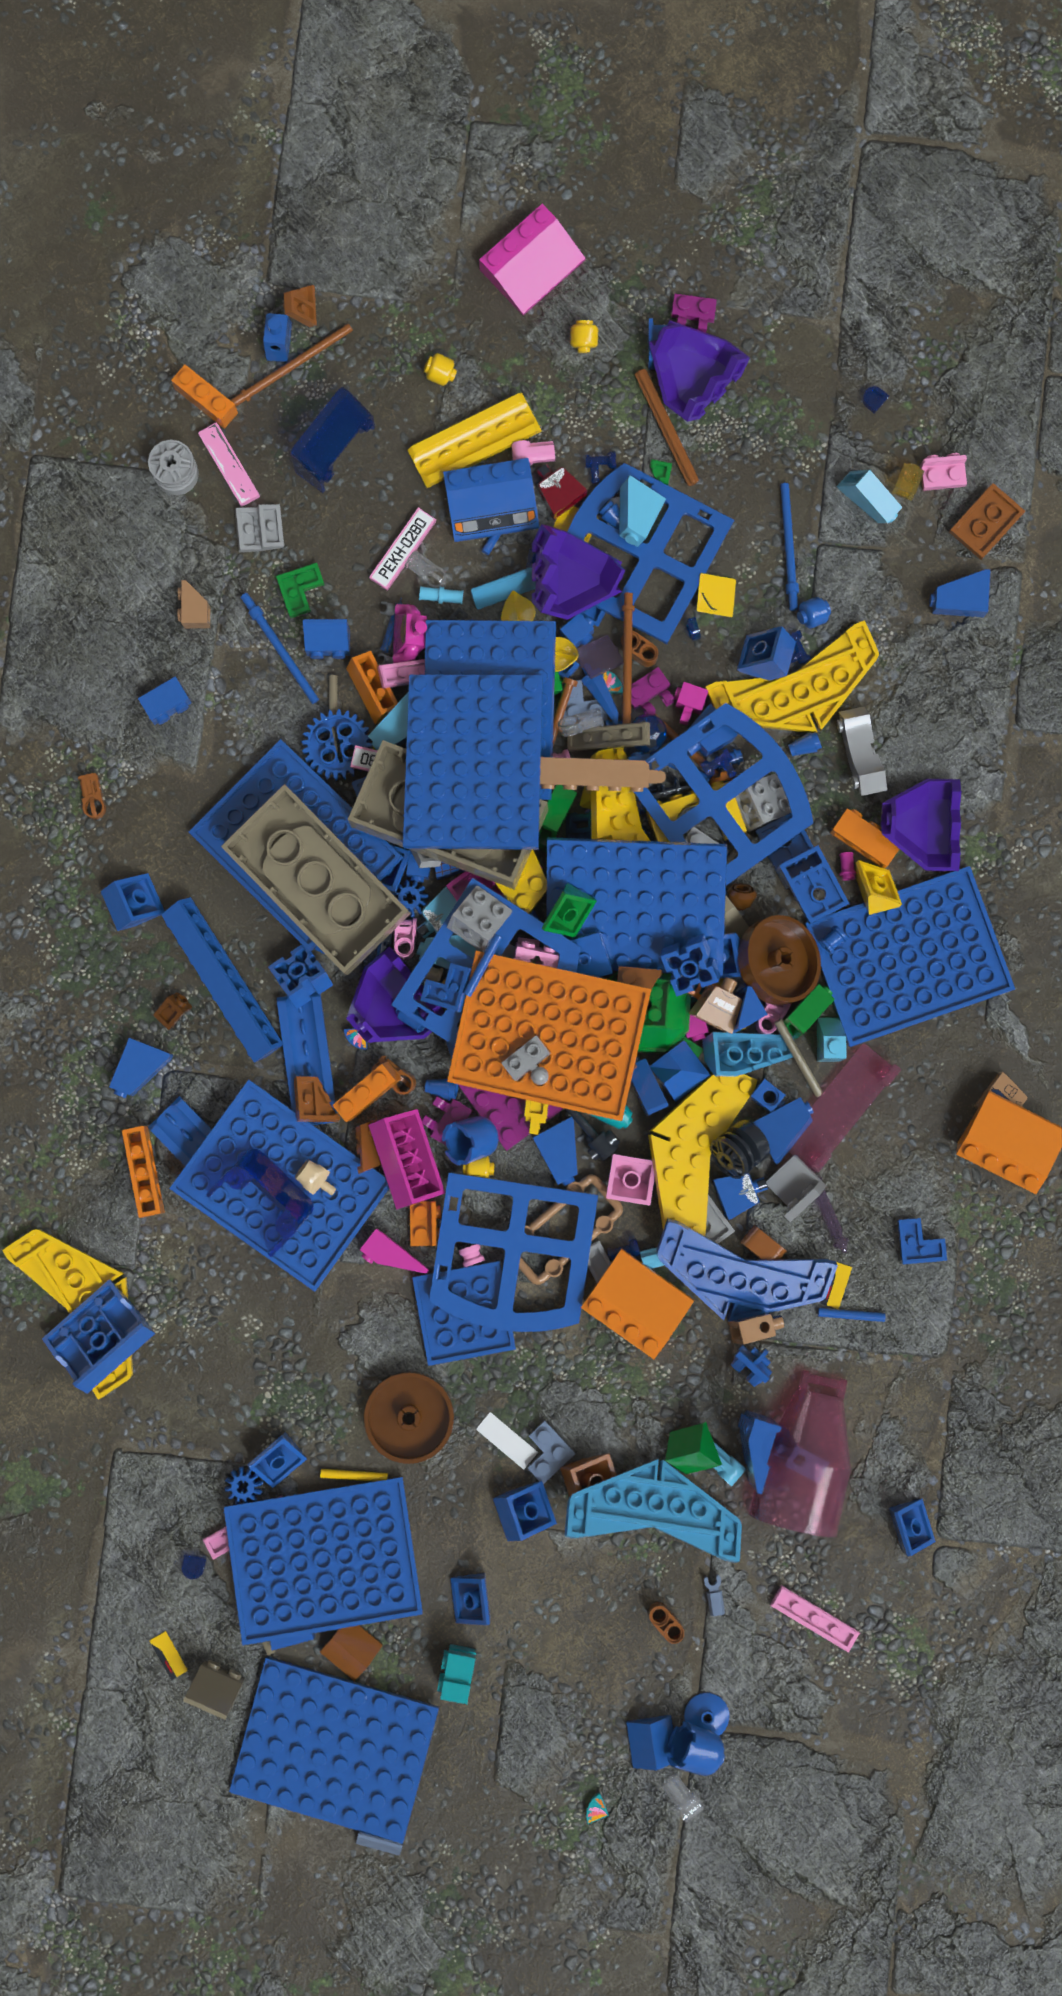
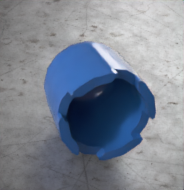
[442,1116,499,1165]
[667,1721,725,1776]

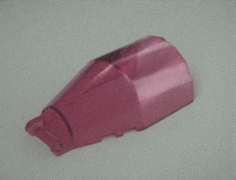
[749,1370,851,1537]

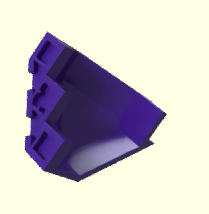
[649,320,750,422]
[532,524,625,620]
[881,779,962,871]
[346,947,445,1043]

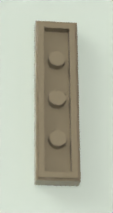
[567,722,650,752]

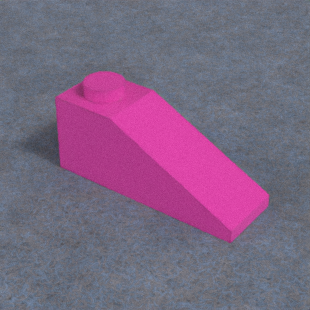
[360,1228,429,1273]

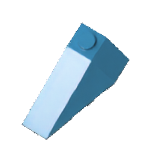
[703,1032,794,1077]

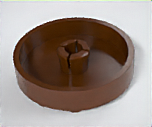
[738,915,821,1005]
[364,1371,454,1464]

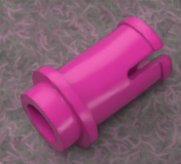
[839,852,856,881]

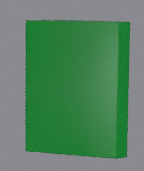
[542,883,597,937]
[665,1422,722,1474]

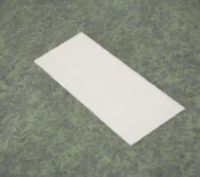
[476,1412,538,1469]

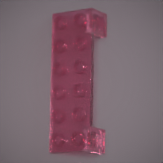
[789,1044,902,1173]

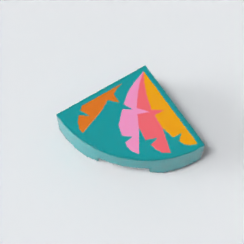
[603,670,623,695]
[586,1792,609,1824]

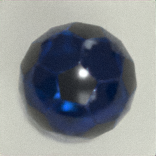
[632,714,667,753]

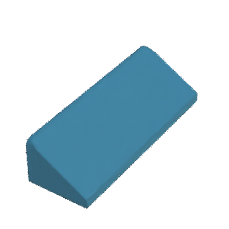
[471,567,535,609]

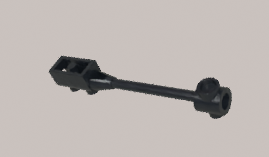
[564,1108,620,1161]

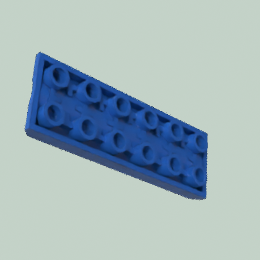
[277,992,339,1126]
[148,1096,212,1166]

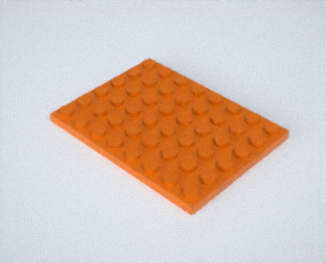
[447,951,651,1121]

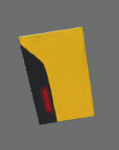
[821,1262,852,1309]
[150,1631,188,1680]

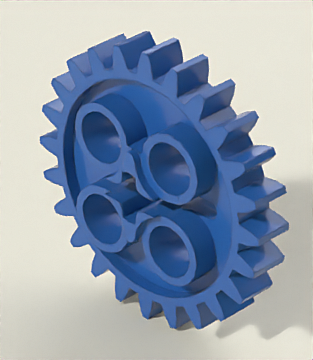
[302,709,373,780]

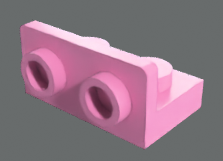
[920,453,967,491]

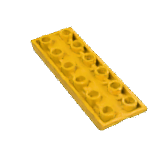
[408,393,542,488]

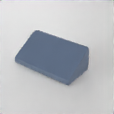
[356,1831,403,1855]

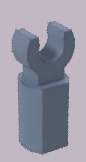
[703,1574,725,1616]

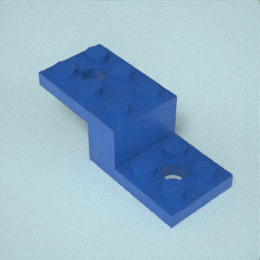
[755,813,850,925]

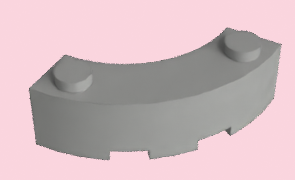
[837,707,887,796]

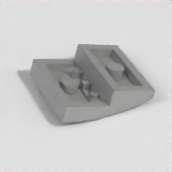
[234,504,284,552]

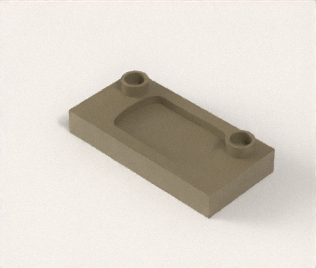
[348,740,548,890]
[221,784,411,975]

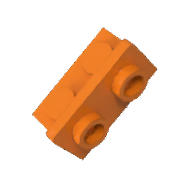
[410,1201,441,1246]

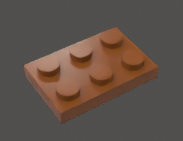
[949,483,1025,560]

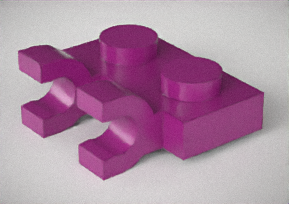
[671,294,717,333]
[631,667,674,719]
[422,1097,472,1146]

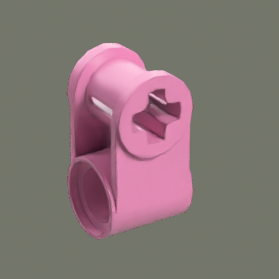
[394,918,417,960]
[756,1003,791,1034]

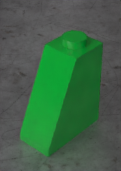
[539,785,577,853]
[783,984,835,1040]

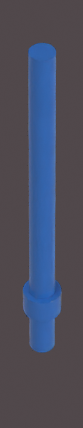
[780,483,799,611]
[240,593,319,704]

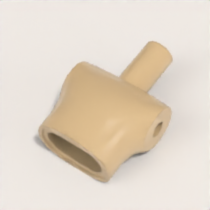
[295,1159,336,1196]

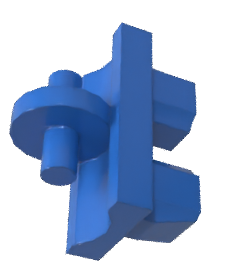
[731,1344,772,1387]

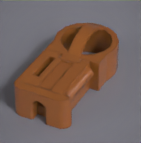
[78,773,106,819]
[372,1055,416,1095]

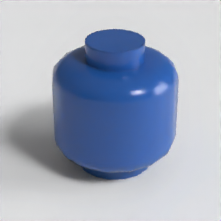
[797,597,831,629]

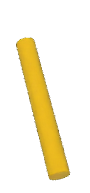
[320,1469,388,1481]

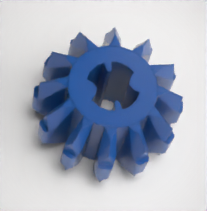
[392,880,429,918]
[225,1466,263,1505]

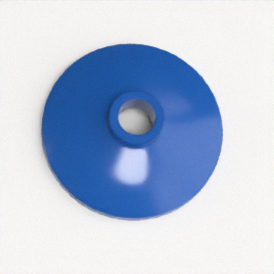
[684,1693,729,1736]

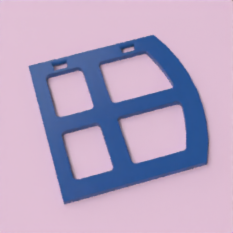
[567,463,734,644]
[634,703,814,886]
[392,878,581,1046]
[429,1173,598,1332]

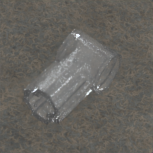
[661,1773,705,1823]

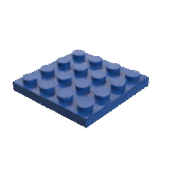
[412,1261,516,1366]

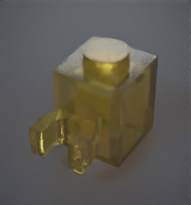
[892,463,924,501]

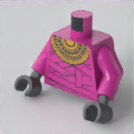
[378,601,427,665]

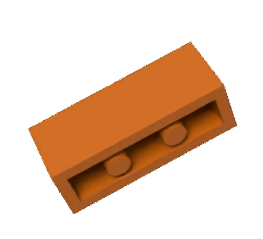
[171,365,238,429]
[346,651,398,725]
[830,808,899,869]
[332,1061,402,1122]

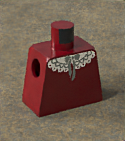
[537,464,587,520]

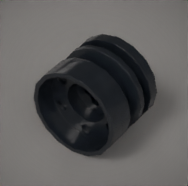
[710,1120,770,1179]

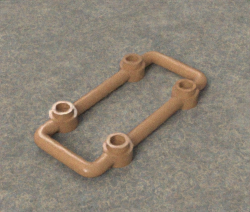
[519,1174,623,1285]

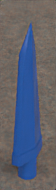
[582,664,619,725]

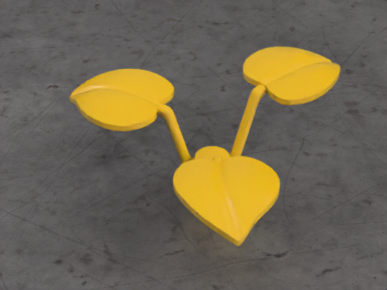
[501,591,579,672]

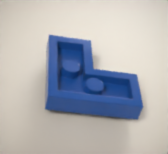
[420,963,472,1012]
[897,1218,947,1265]

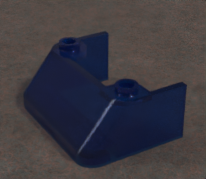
[290,387,375,493]
[206,1149,314,1257]

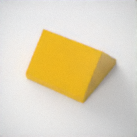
[856,860,902,915]

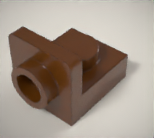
[153,992,192,1030]

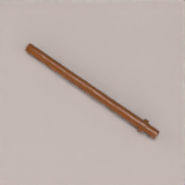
[231,324,353,407]
[622,592,635,724]

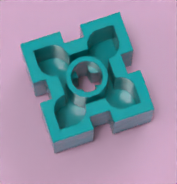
[437,1644,477,1704]

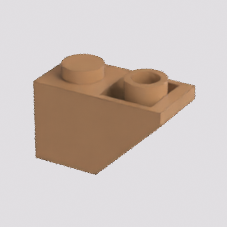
[178,580,210,628]

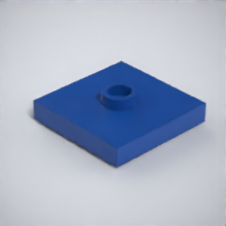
[569,930,613,977]

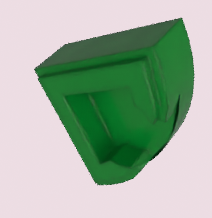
[651,459,672,485]

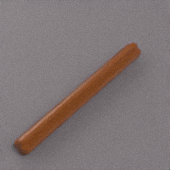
[635,369,699,486]

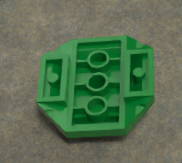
[607,971,692,1053]

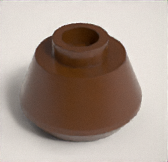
[727,883,757,911]

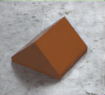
[320,1625,383,1681]

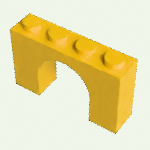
[646,781,747,842]

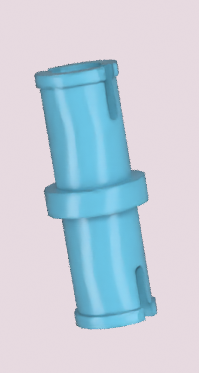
[419,586,463,605]

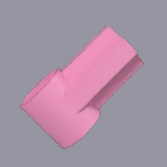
[511,440,555,466]

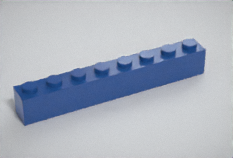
[161,897,284,1063]

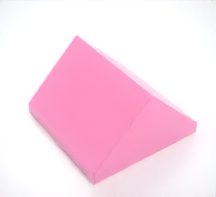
[606,1154,655,1206]

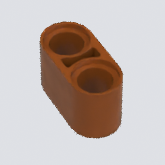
[620,631,658,667]
[740,1225,787,1260]
[648,1602,685,1644]

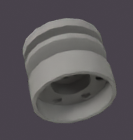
[148,439,199,496]

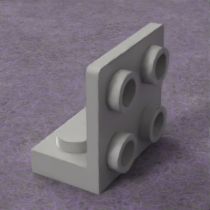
[735,774,791,832]
[447,886,512,952]
[766,1155,826,1222]

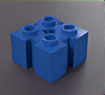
[660,934,720,996]
[268,945,333,1010]

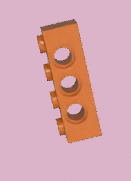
[122,1126,165,1218]

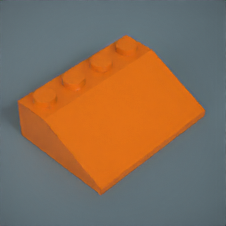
[956,1091,1062,1194]
[581,1248,695,1359]

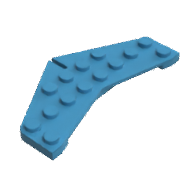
[564,1459,742,1563]

